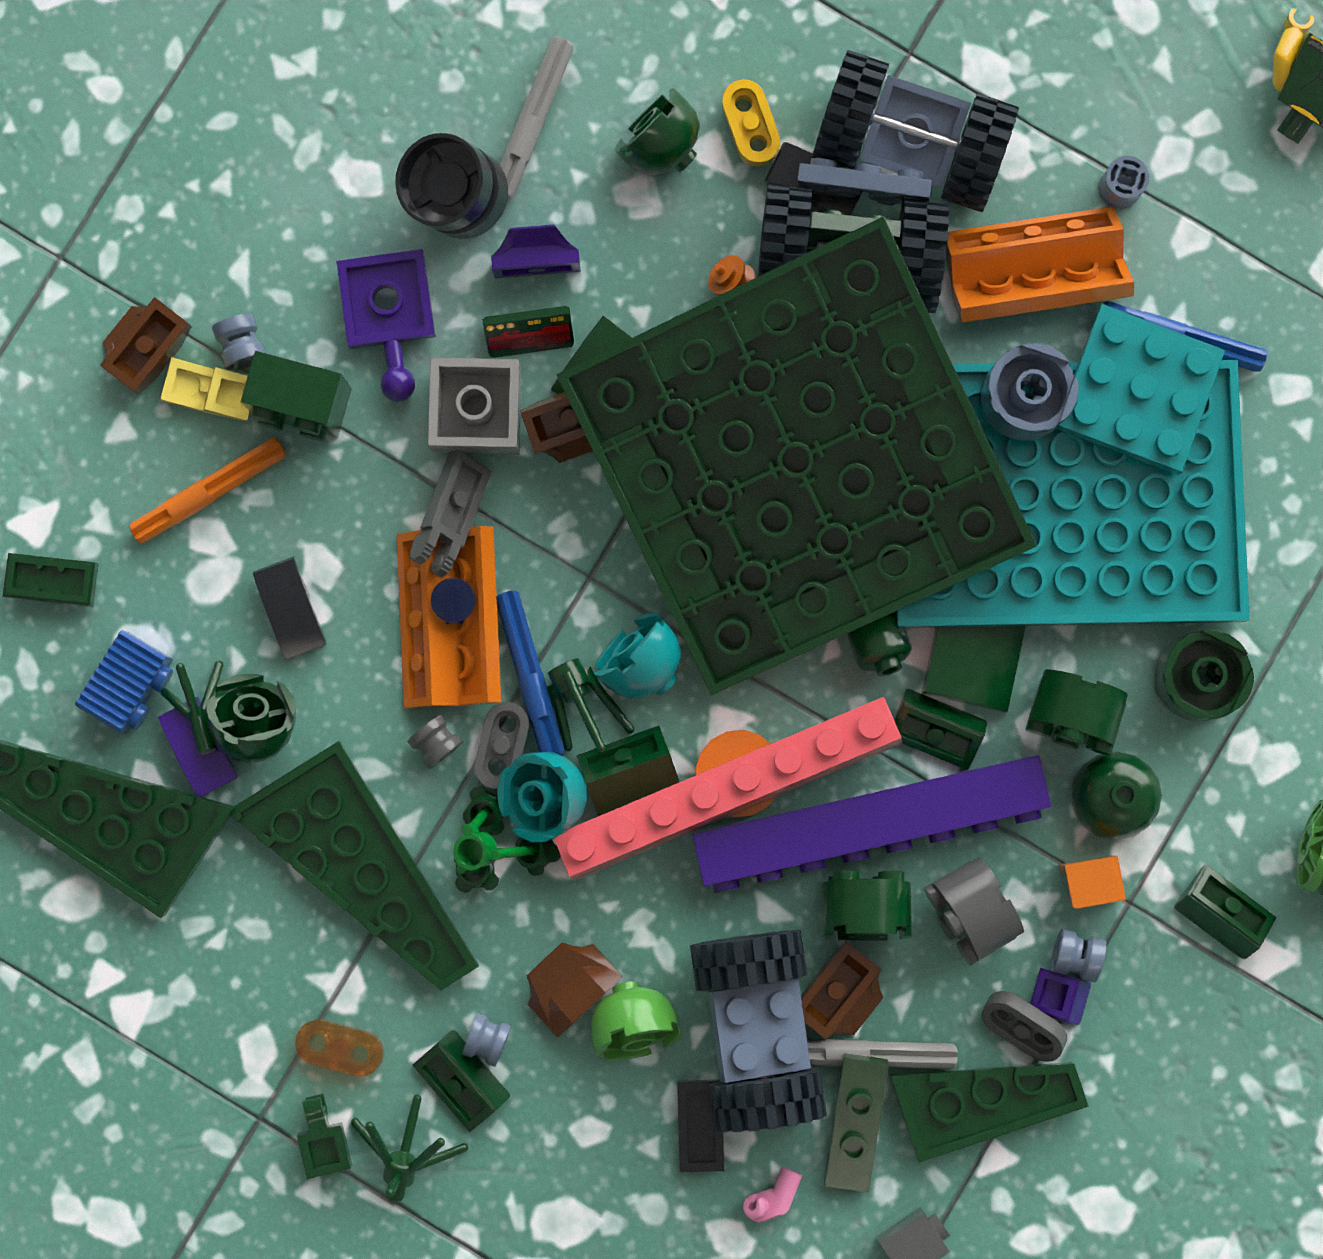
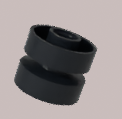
[395,133,508,239]

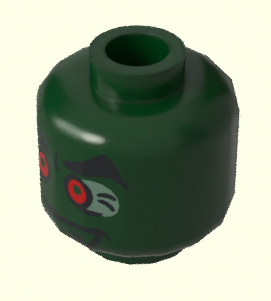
[848,613,912,676]

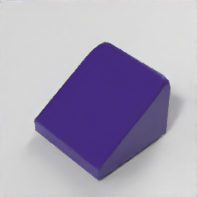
[1030,968,1091,1025]

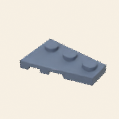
[797,158,932,206]

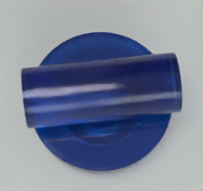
[431,578,475,625]

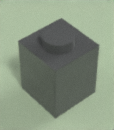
[876,1207,950,1259]

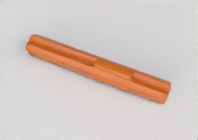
[129,438,286,544]

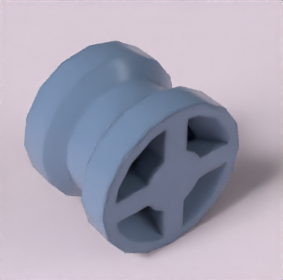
[462,1013,512,1067]

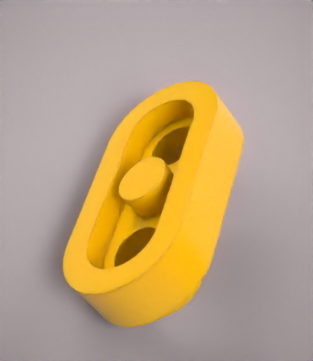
[722,79,780,167]

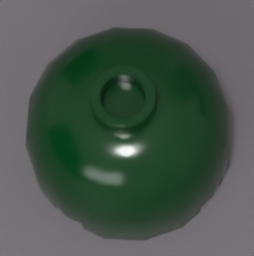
[614,88,700,176]
[206,674,296,763]
[1072,751,1162,840]

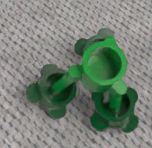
[453,786,561,893]

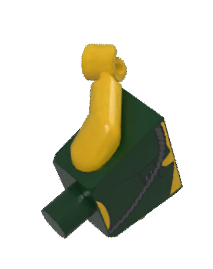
[1272,8,1323,144]

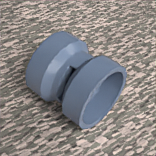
[1099,156,1149,209]
[212,314,266,370]
[1050,929,1106,983]

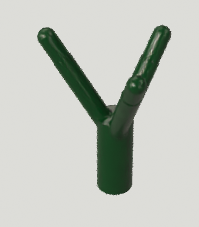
[161,661,224,755]

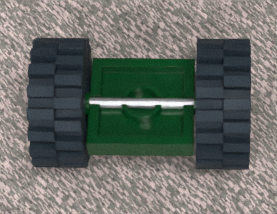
[757,184,949,314]

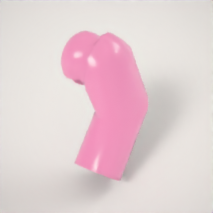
[743,1167,803,1222]

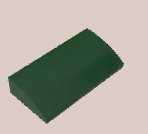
[921,626,1026,712]

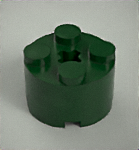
[1155,630,1254,721]
[1025,669,1128,756]
[822,870,912,941]

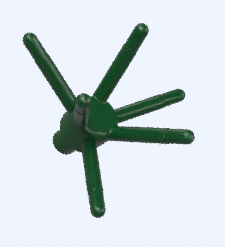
[351,1094,468,1202]

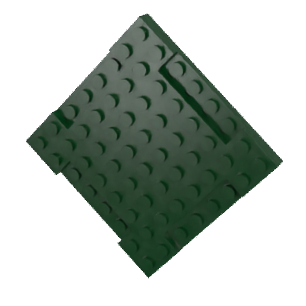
[556,216,1037,696]

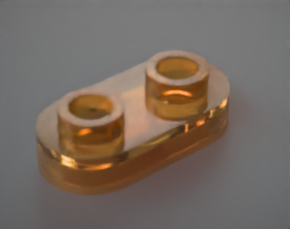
[295,1019,384,1077]

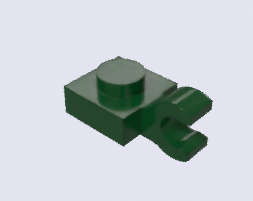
[297,1093,352,1179]

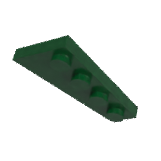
[890,1062,1089,1162]

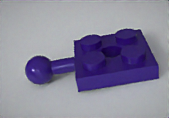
[336,249,436,402]

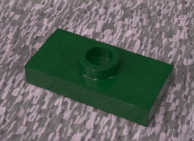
[3,553,99,607]

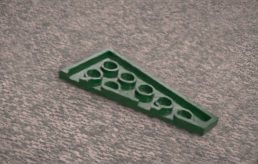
[0,740,236,918]
[231,741,480,990]

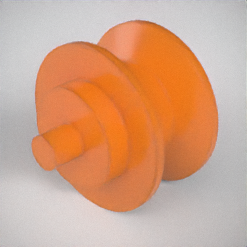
[708,255,756,295]

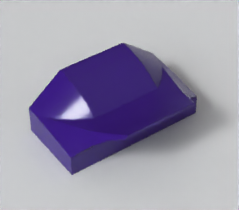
[491,225,581,279]

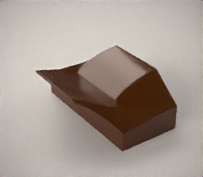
[100,297,192,395]
[519,392,593,463]
[801,941,884,1040]
[526,942,623,1038]

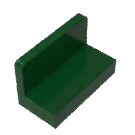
[576,725,680,816]

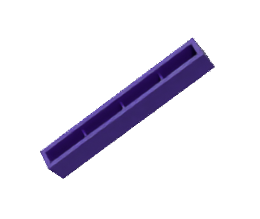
[692,755,1052,893]

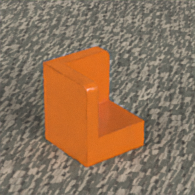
[1059,855,1126,909]

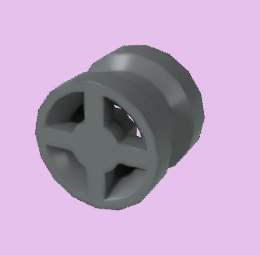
[407,715,463,769]

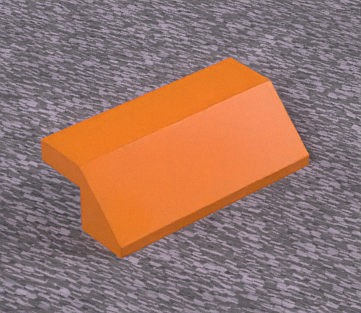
[946,206,1134,323]
[397,526,501,708]

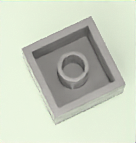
[428,357,522,455]

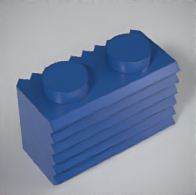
[75,630,173,734]

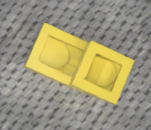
[160,357,250,422]

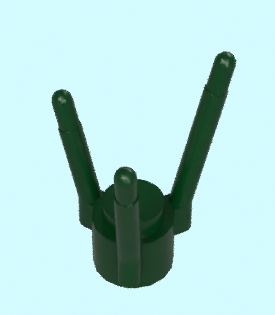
[547,658,634,752]

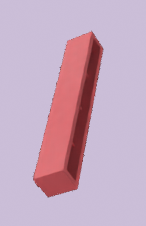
[554,697,902,880]

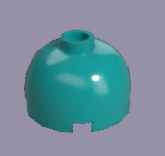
[594,612,681,699]
[497,752,588,842]

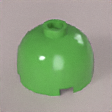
[590,981,682,1061]

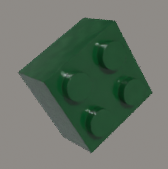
[240,351,352,442]

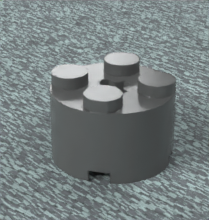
[924,857,1024,966]

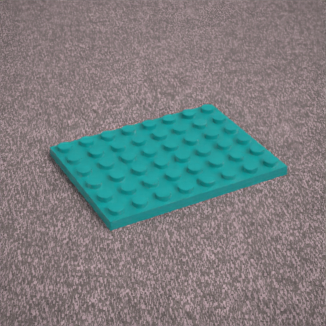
[895,360,1250,628]

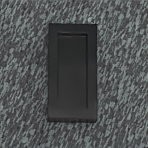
[677,1079,724,1172]

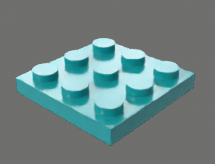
[1055,304,1225,475]

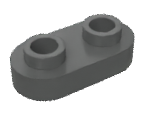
[474,702,530,789]
[982,991,1067,1062]

